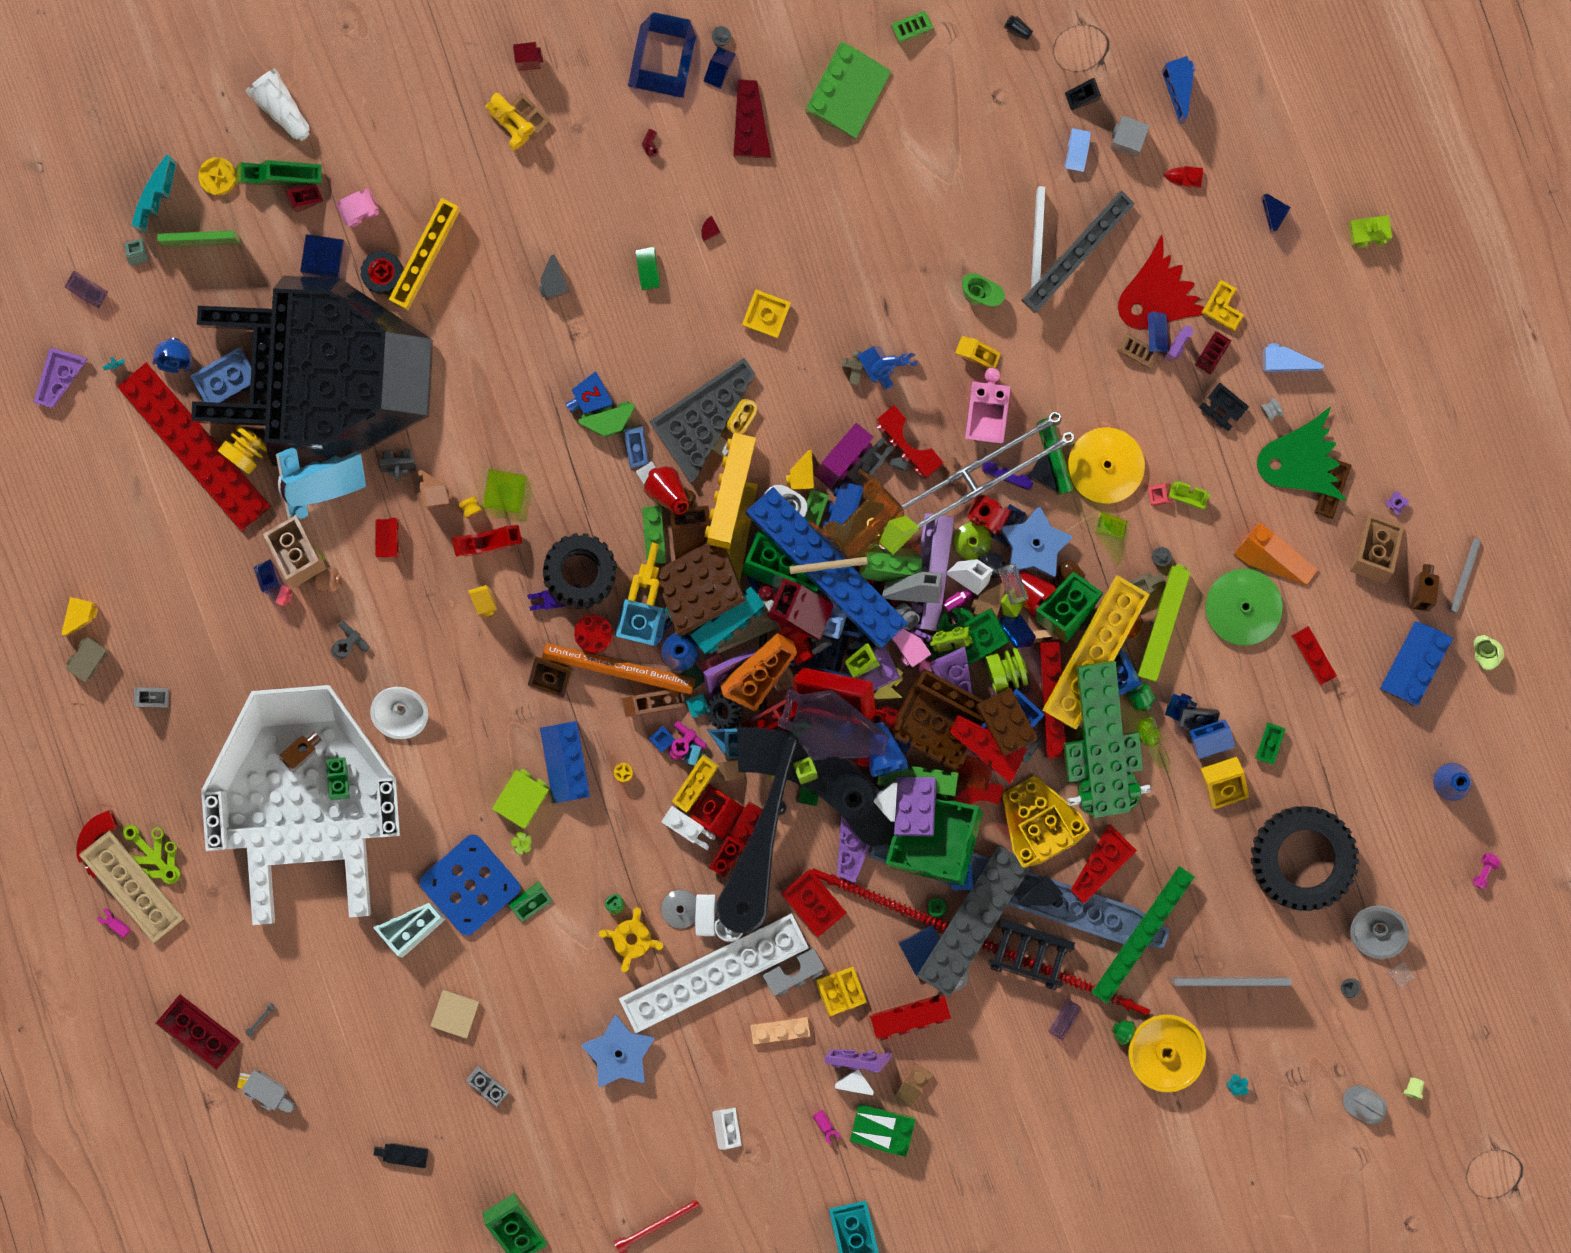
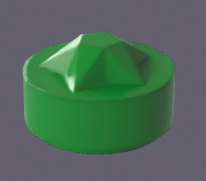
[605,894,625,914]
[928,898,948,917]

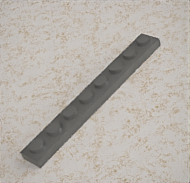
[1021,190,1135,313]

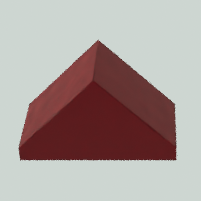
[285,184,323,213]

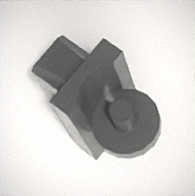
[379,450,416,481]

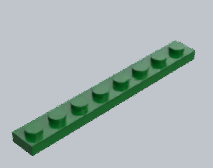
[1091,866,1195,1004]

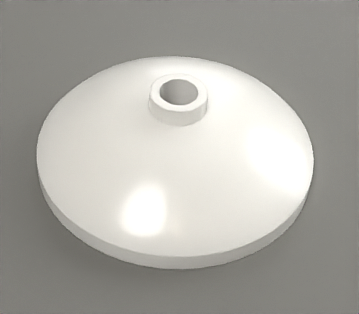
[370,687,428,739]

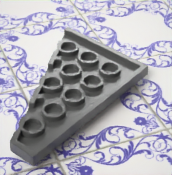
[649,358,755,484]

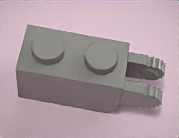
[242,1069,296,1113]

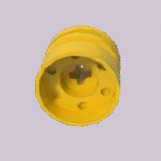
[218,425,267,475]

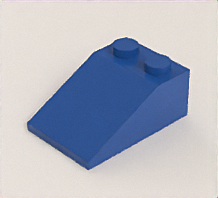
[1161,56,1195,124]

